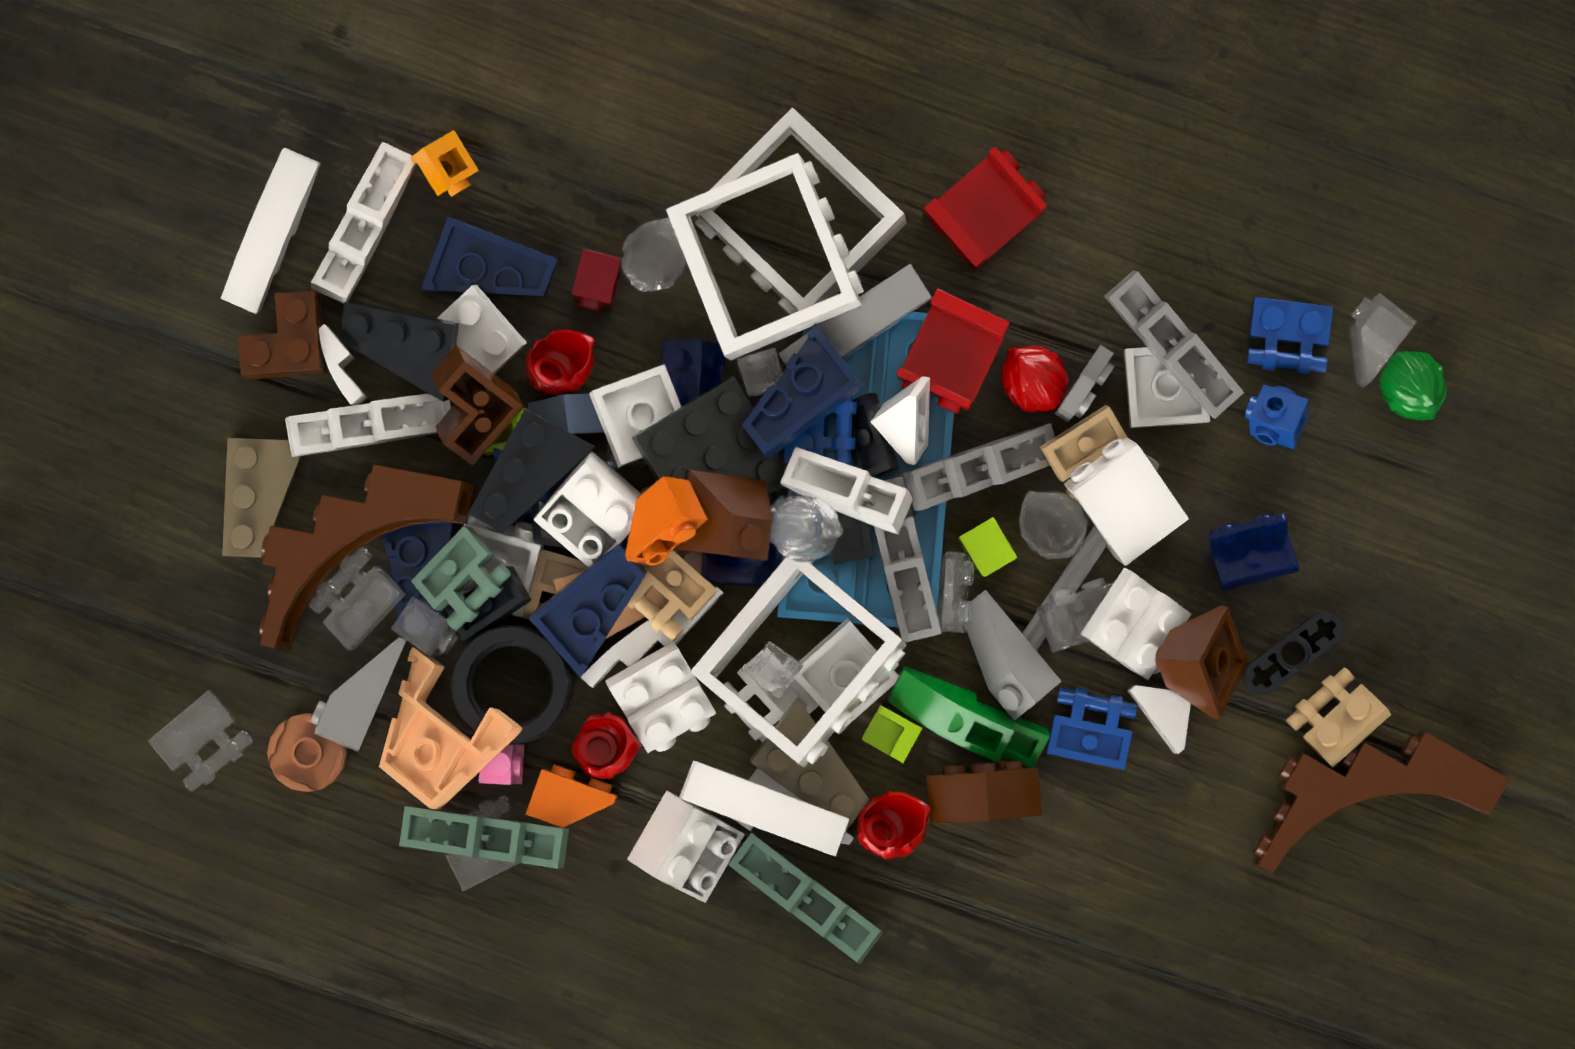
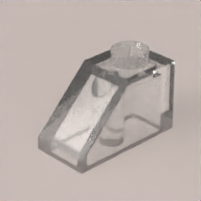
[1349,293,1417,388]

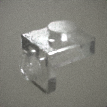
[391,596,458,657]

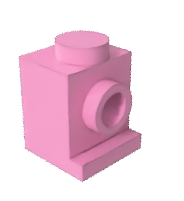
[479,744,525,785]

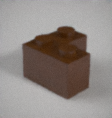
[238,290,327,380]
[431,345,524,466]
[926,761,1042,823]

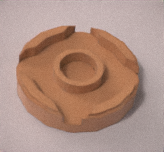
[267,713,348,792]

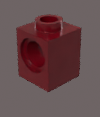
[571,249,623,312]

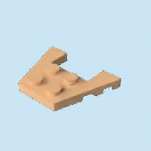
[379,647,522,810]

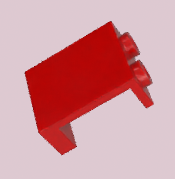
[922,147,1047,272]
[896,288,1009,414]

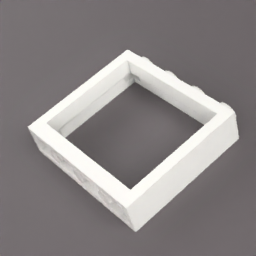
[695,107,907,315]
[666,153,864,360]
[690,550,906,767]

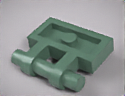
[411,526,511,631]

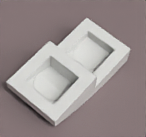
[319,324,367,406]

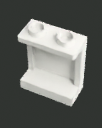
[1064,438,1189,566]

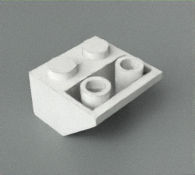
[533,451,642,567]
[627,790,745,903]

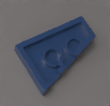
[421,216,559,296]
[742,324,863,459]
[384,522,456,635]
[529,541,647,678]

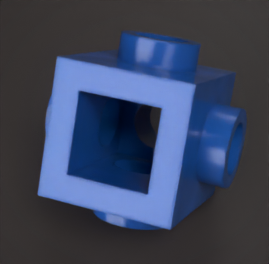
[1245,384,1309,449]

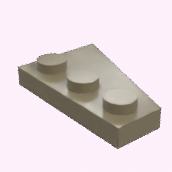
[222,438,301,558]
[750,697,869,831]

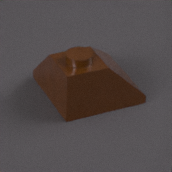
[677,470,772,560]
[1155,605,1248,719]

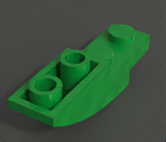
[888,666,1050,768]

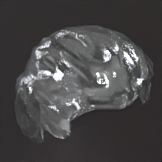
[621,218,687,292]
[1019,490,1088,559]
[771,495,843,563]

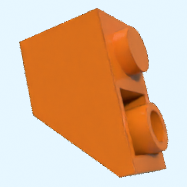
[625,476,708,566]
[526,764,619,828]

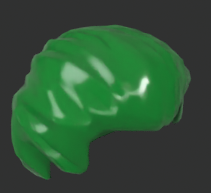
[1379,350,1447,420]

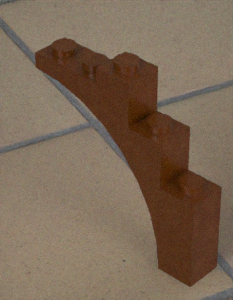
[259,464,475,651]
[1253,732,1510,873]

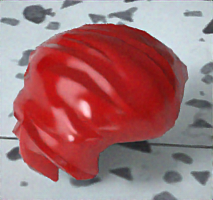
[525,329,595,396]
[1000,345,1070,412]
[571,712,641,779]
[856,791,931,860]

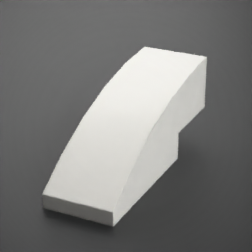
[780,447,913,535]

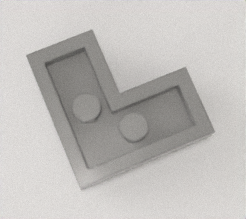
[1055,345,1114,422]

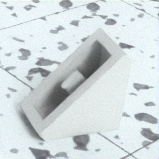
[871,376,930,465]
[1126,685,1191,754]

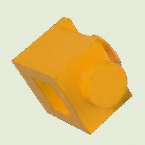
[410,130,479,197]

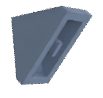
[528,394,604,437]

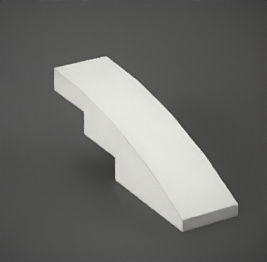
[311,142,417,304]
[221,148,321,314]
[285,393,451,457]
[581,587,724,688]
[679,760,849,857]

